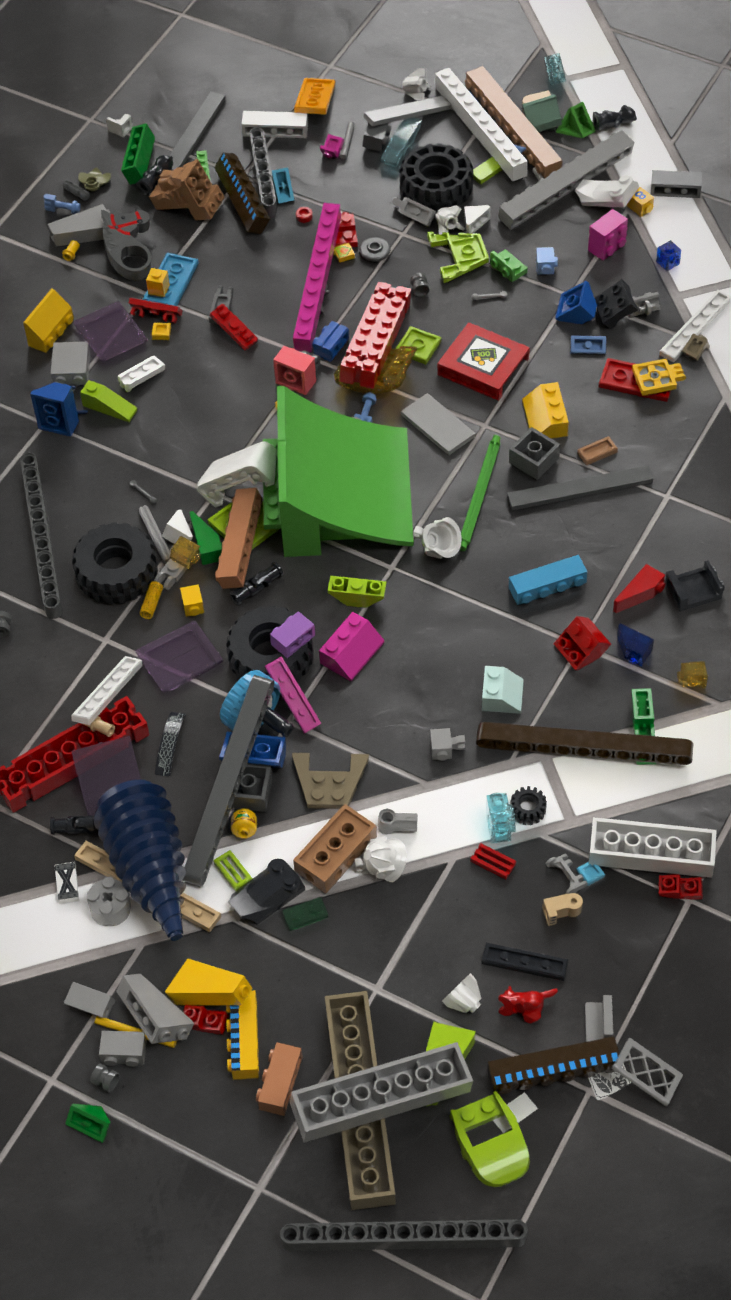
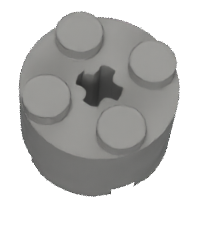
[87,877,131,926]

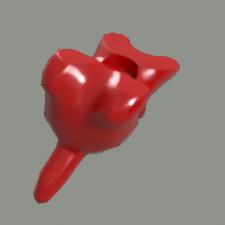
[498,985,558,1023]

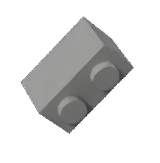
[99,1031,147,1067]

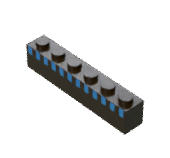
[214,152,270,234]
[488,1036,619,1095]

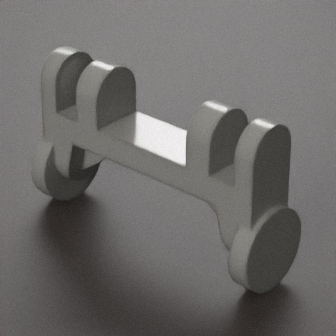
[546,854,588,894]

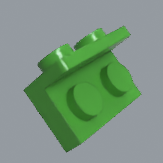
[490,249,528,282]

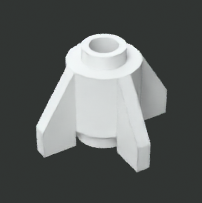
[402,68,432,101]
[436,205,465,235]
[442,973,481,1013]

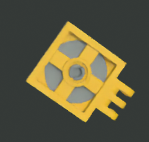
[632,359,686,396]

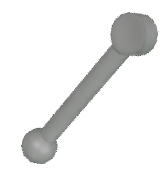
[472,291,507,300]

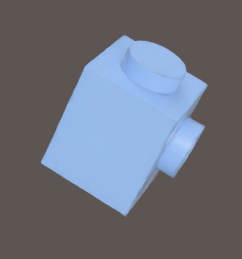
[536,247,558,275]

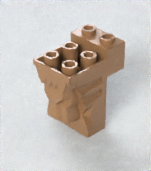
[149,159,225,220]

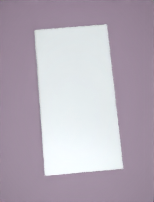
[493,1092,538,1133]

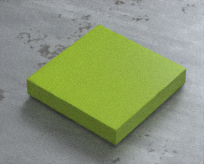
[395,326,441,364]

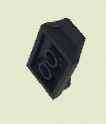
[228,858,305,925]

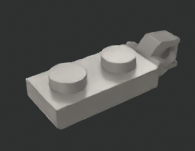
[392,197,436,227]

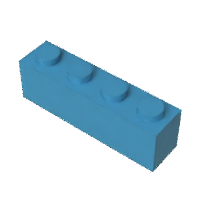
[509,555,588,605]

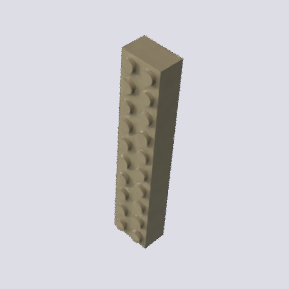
[325,991,396,1210]

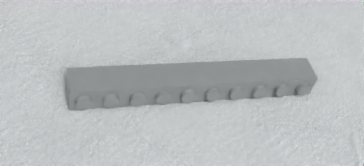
[498,130,635,230]

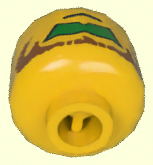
[231,808,257,839]

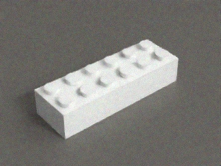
[589,817,716,878]

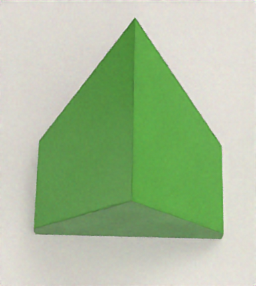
[556,101,596,138]

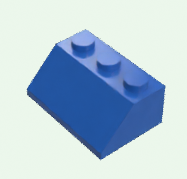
[30,382,79,437]
[219,732,286,768]

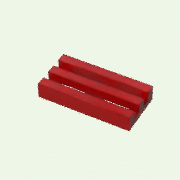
[470,843,516,880]

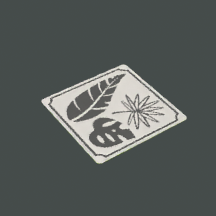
[588,1063,631,1100]

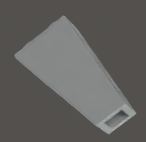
[48,204,110,246]
[116,974,194,1044]

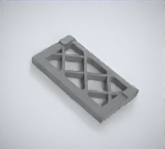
[612,1038,683,1106]

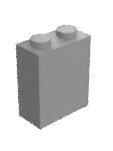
[51,342,90,385]

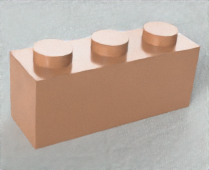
[256,1043,303,1116]

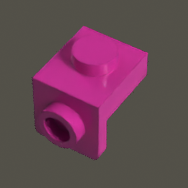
[320,134,344,158]

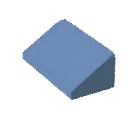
[571,336,606,354]

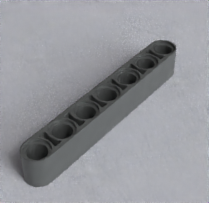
[250,128,277,218]

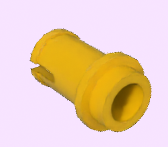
[62,240,80,261]

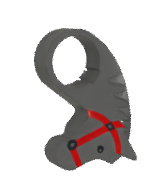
[101,210,151,281]

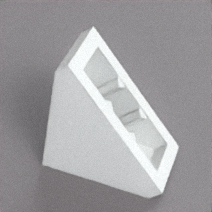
[464,205,491,233]
[162,510,193,548]

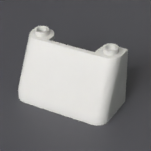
[197,441,277,507]

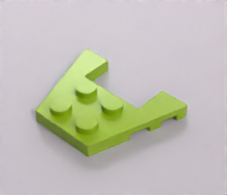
[427,232,489,283]

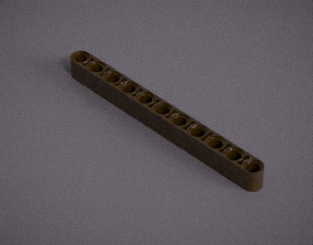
[476,722,694,765]

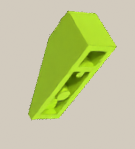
[80,380,137,422]

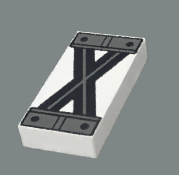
[55,862,79,904]

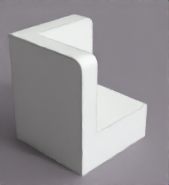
[106,114,133,137]

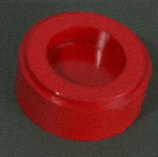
[296,207,313,223]

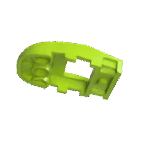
[450,1091,530,1187]

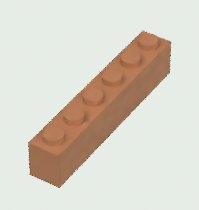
[215,488,263,589]

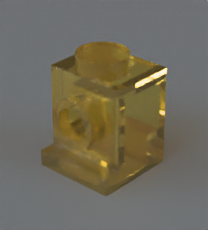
[677,661,708,688]

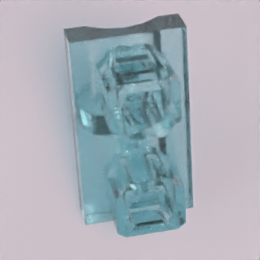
[544,53,566,85]

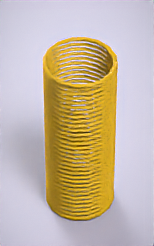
[140,581,163,619]

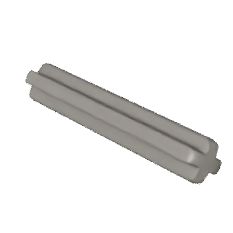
[139,505,172,563]

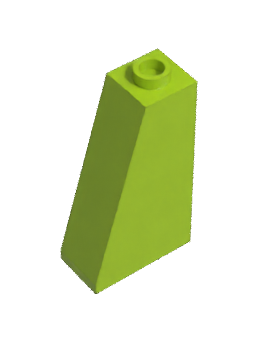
[426,1022,476,1106]

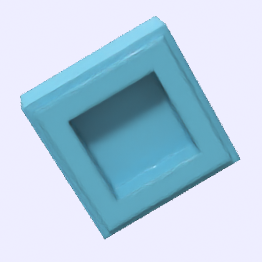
[576,862,605,886]

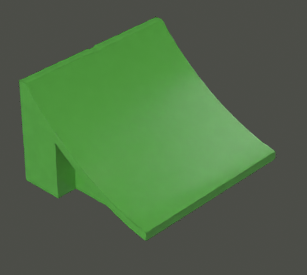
[263,386,414,557]

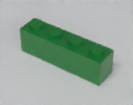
[121,123,155,185]

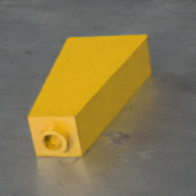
[165,959,253,1005]

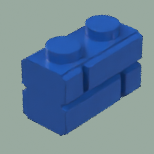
[312,321,349,362]

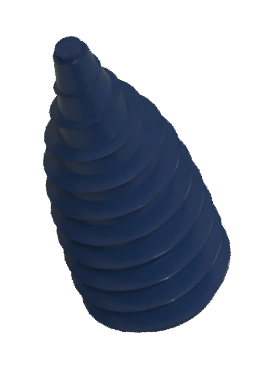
[94,780,187,941]

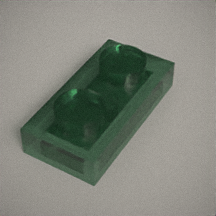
[282,897,329,931]

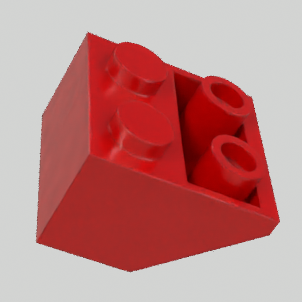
[553,616,611,671]

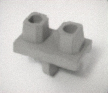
[629,292,660,317]

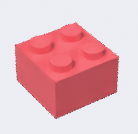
[273,346,316,395]

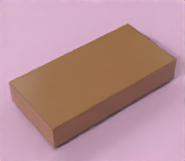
[577,436,618,466]

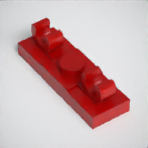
[129,298,183,323]
[210,304,258,350]

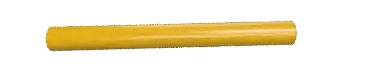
[95,1016,177,1048]

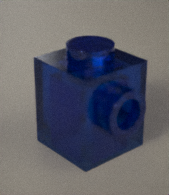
[656,240,682,271]

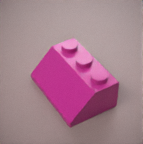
[319,612,384,681]

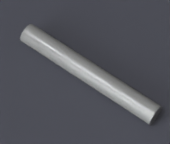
[340,121,355,159]

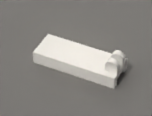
[118,355,165,392]

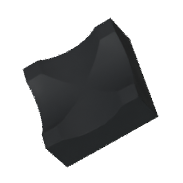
[595,279,638,329]

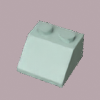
[482,666,523,714]

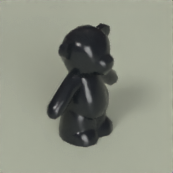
[592,104,637,131]
[136,155,173,194]

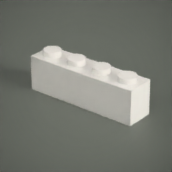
[241,111,308,138]

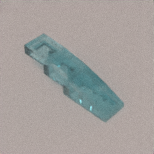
[381,117,422,167]

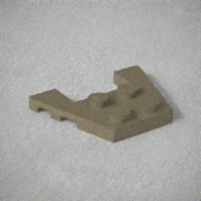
[292,753,369,809]

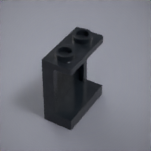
[665,560,725,612]

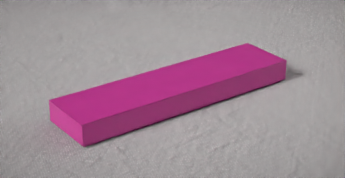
[264,656,321,734]

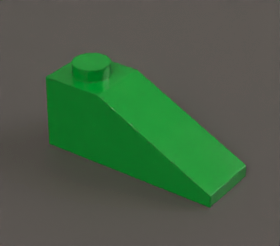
[189,511,222,565]

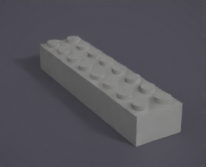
[290,1042,473,1143]

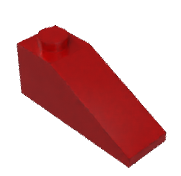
[613,564,666,613]

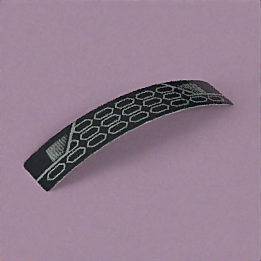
[155,712,186,776]

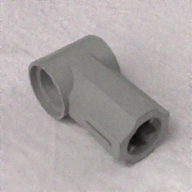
[378,808,418,834]

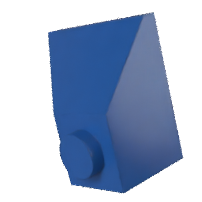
[555,281,597,324]

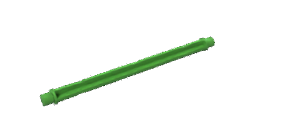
[459,435,501,551]

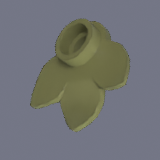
[78,167,111,191]

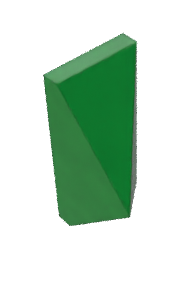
[65,1104,110,1143]

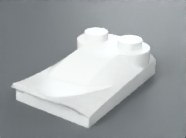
[575,175,639,207]

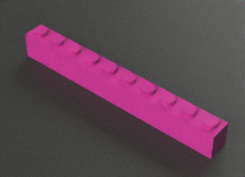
[293,203,341,352]

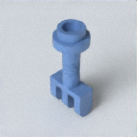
[44,194,81,214]
[354,392,377,423]

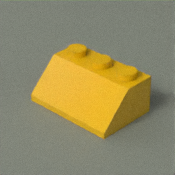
[23,288,74,353]
[522,382,569,439]

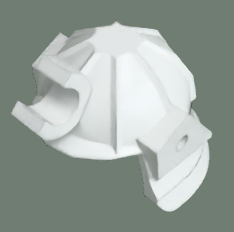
[414,517,462,559]
[354,837,407,882]

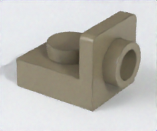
[682,333,710,361]

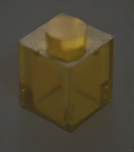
[170,536,201,569]

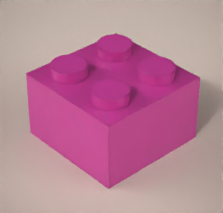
[588,209,628,260]

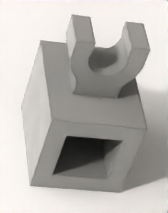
[430,728,465,761]

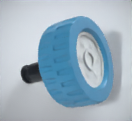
[220,670,294,737]

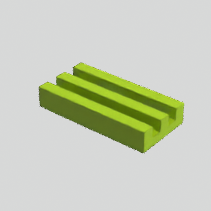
[213,850,253,892]

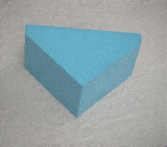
[272,167,294,204]

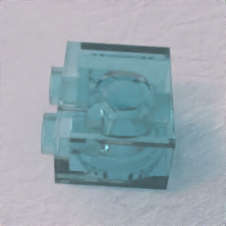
[486,792,516,844]

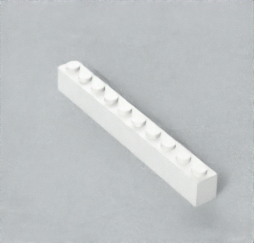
[435,68,527,181]

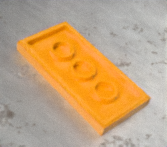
[294,78,336,115]

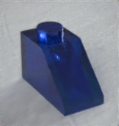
[617,623,654,666]

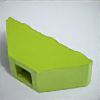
[328,576,387,608]

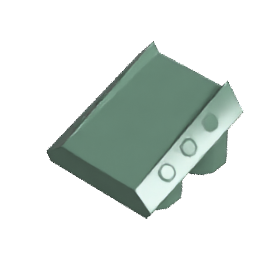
[522,94,562,133]

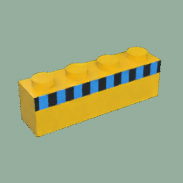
[226,990,259,1080]

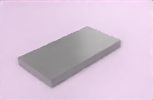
[401,393,475,455]

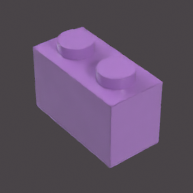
[270,611,315,658]

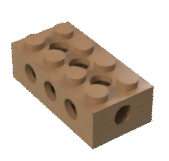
[293,804,377,894]

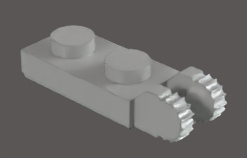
[154,545,197,590]

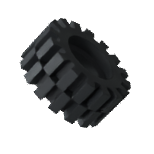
[510,786,547,825]

